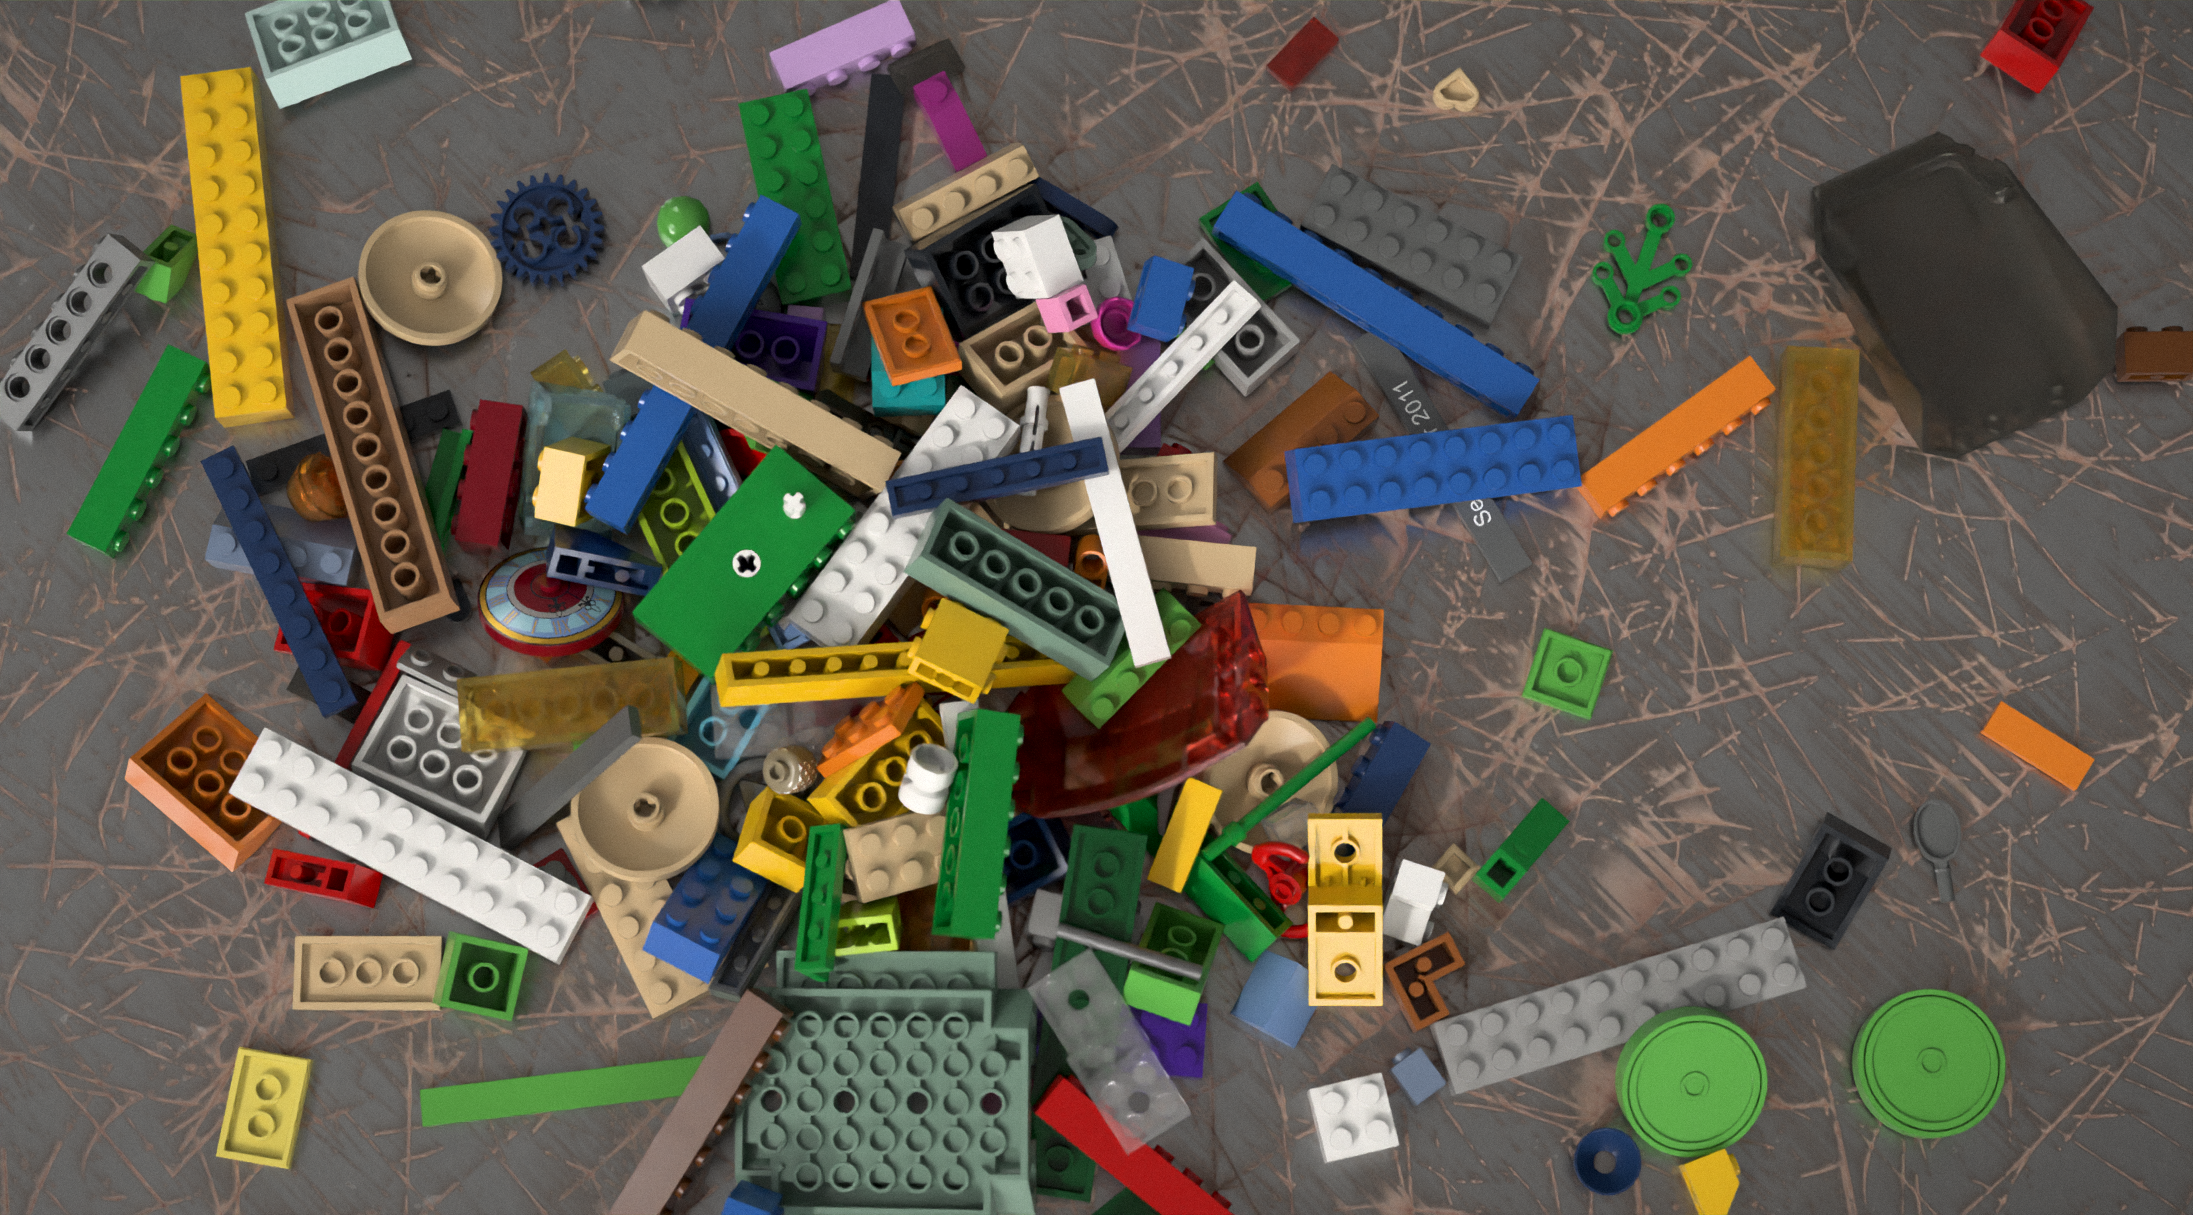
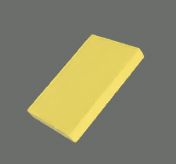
[216,1047,313,1169]

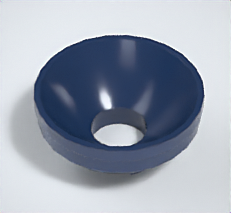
[1573,1127,1642,1196]

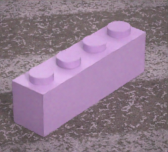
[769,0,917,96]

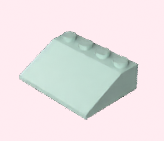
[245,0,412,109]

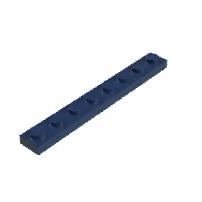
[200,445,359,719]

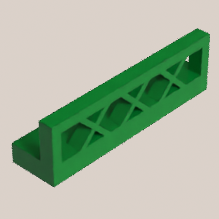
[425,428,474,557]
[794,823,849,982]

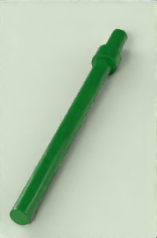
[1201,717,1376,862]

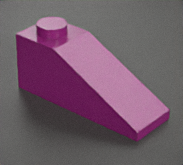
[913,71,988,173]

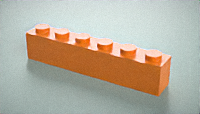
[1576,356,1776,519]

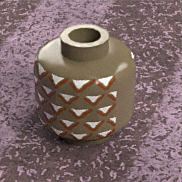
[763,745,818,795]

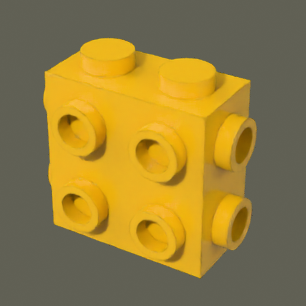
[907,598,1010,704]

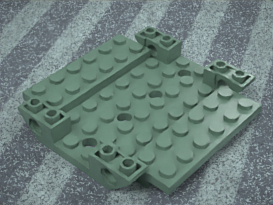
[735,950,1037,1215]

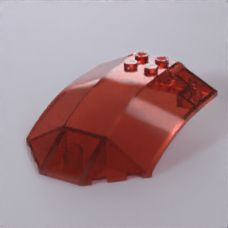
[1005,589,1269,818]

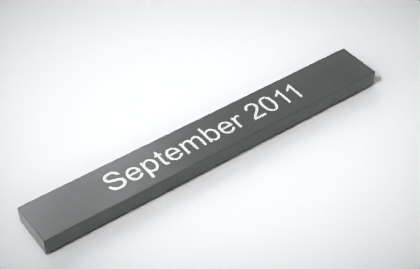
[1352,332,1532,583]

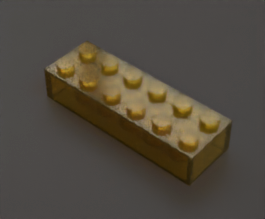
[1772,345,1859,569]
[456,657,688,755]

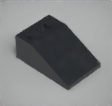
[1770,812,1892,950]

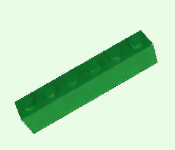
[67,344,212,559]
[1102,764,1293,962]

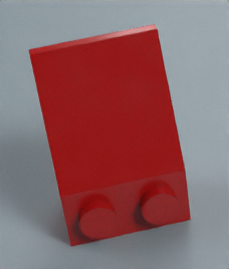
[1980,0,2094,94]
[273,582,394,672]

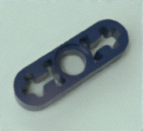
[1027,177,1119,239]

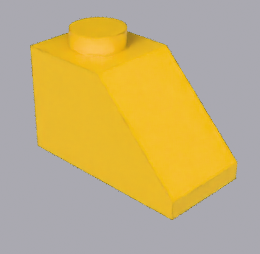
[1679,1148,1741,1215]

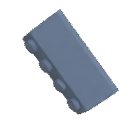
[205,503,362,588]

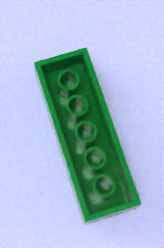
[738,89,853,315]
[932,709,1024,940]

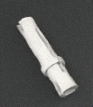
[1018,386,1050,496]

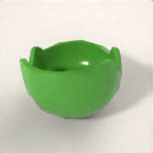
[657,196,710,248]

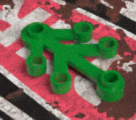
[1591,204,1692,335]

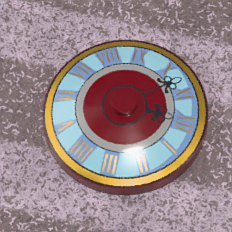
[477,547,625,657]

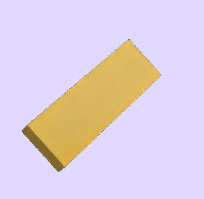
[1147,776,1224,893]

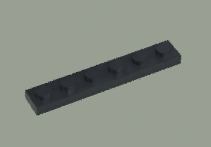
[246,389,463,496]

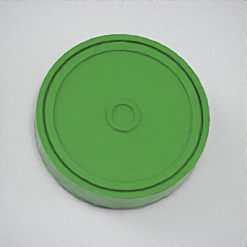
[1852,989,2006,1139]
[1615,1006,1768,1157]

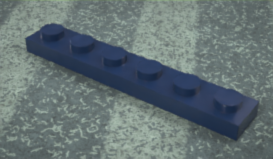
[885,436,1109,519]

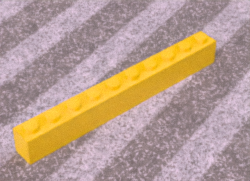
[715,635,1077,707]

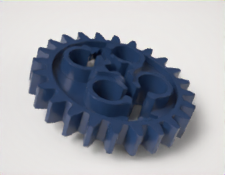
[489,173,606,288]

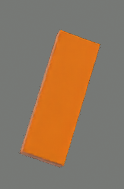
[1980,701,2095,791]

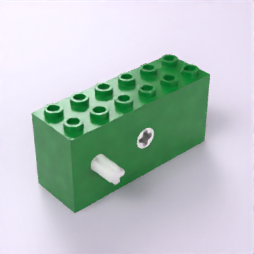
[632,445,856,686]

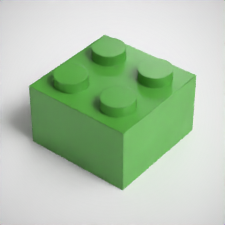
[432,931,528,1021]

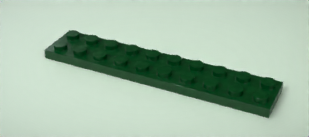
[1031,823,1148,1203]

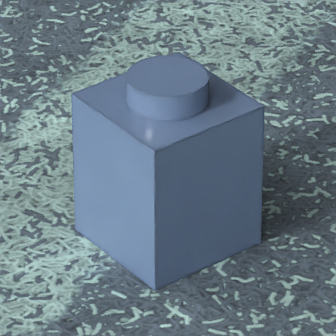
[1388,1047,1447,1107]

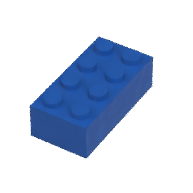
[642,832,771,984]

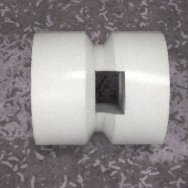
[898,744,958,814]

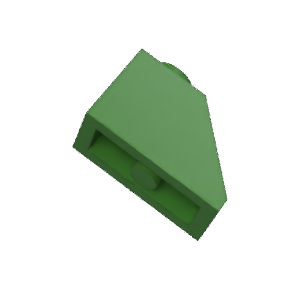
[134,224,198,303]

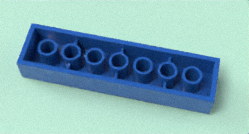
[1284,415,1582,523]

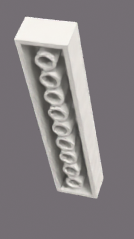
[229,727,594,965]

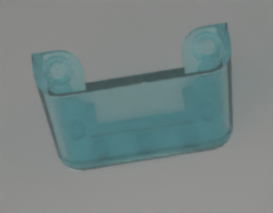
[518,381,631,540]

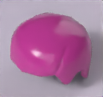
[1090,296,1142,351]

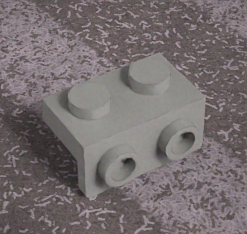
[396,644,477,703]

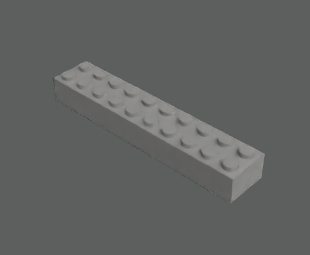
[1430,916,1807,1096]

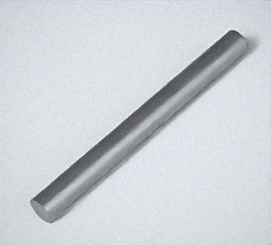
[1056,922,1203,980]

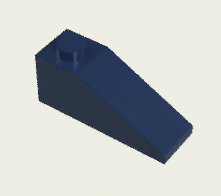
[546,523,662,596]

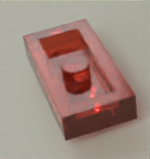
[1266,17,1340,93]

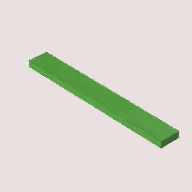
[420,1056,705,1127]

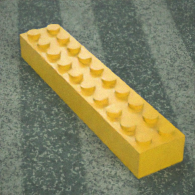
[180,67,295,428]

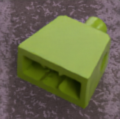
[835,896,903,956]

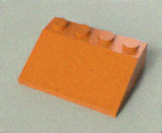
[1233,602,1384,723]
[125,693,282,872]

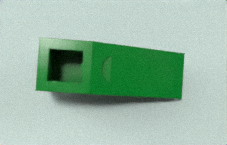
[1471,798,1570,903]

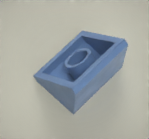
[1230,950,1317,1049]

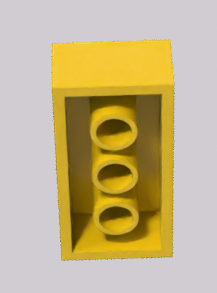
[807,697,945,828]

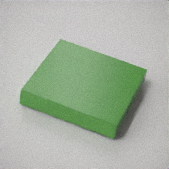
[1521,628,1613,720]

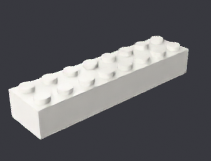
[788,385,1022,647]

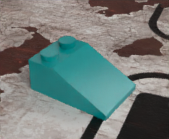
[871,308,946,417]

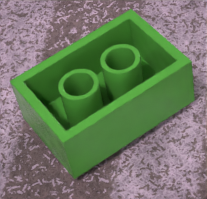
[1122,902,1225,1026]

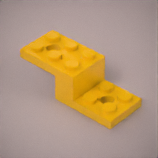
[1308,813,1383,1006]

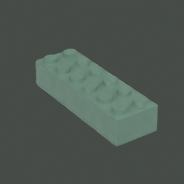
[903,498,1125,681]

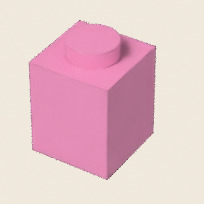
[1036,284,1098,333]

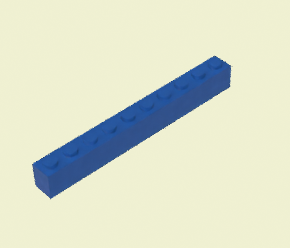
[1211,190,1540,422]
[584,195,802,535]

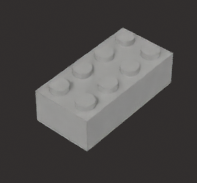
[1177,238,1300,397]

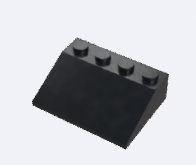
[904,183,1050,342]

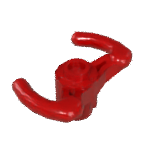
[1251,841,1310,939]

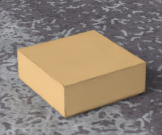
[1431,843,1481,895]

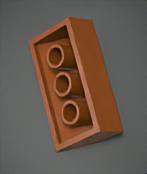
[1222,371,1379,515]

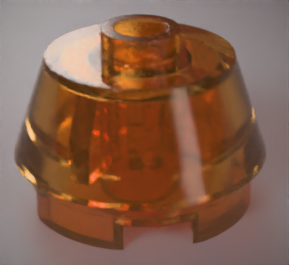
[286,451,348,522]

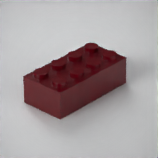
[451,399,533,559]

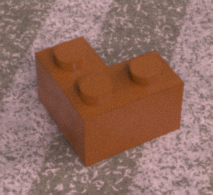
[1383,931,1466,1034]

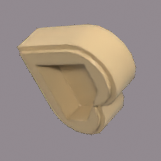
[1433,67,1480,112]

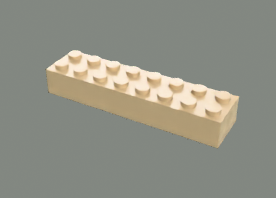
[609,310,901,500]

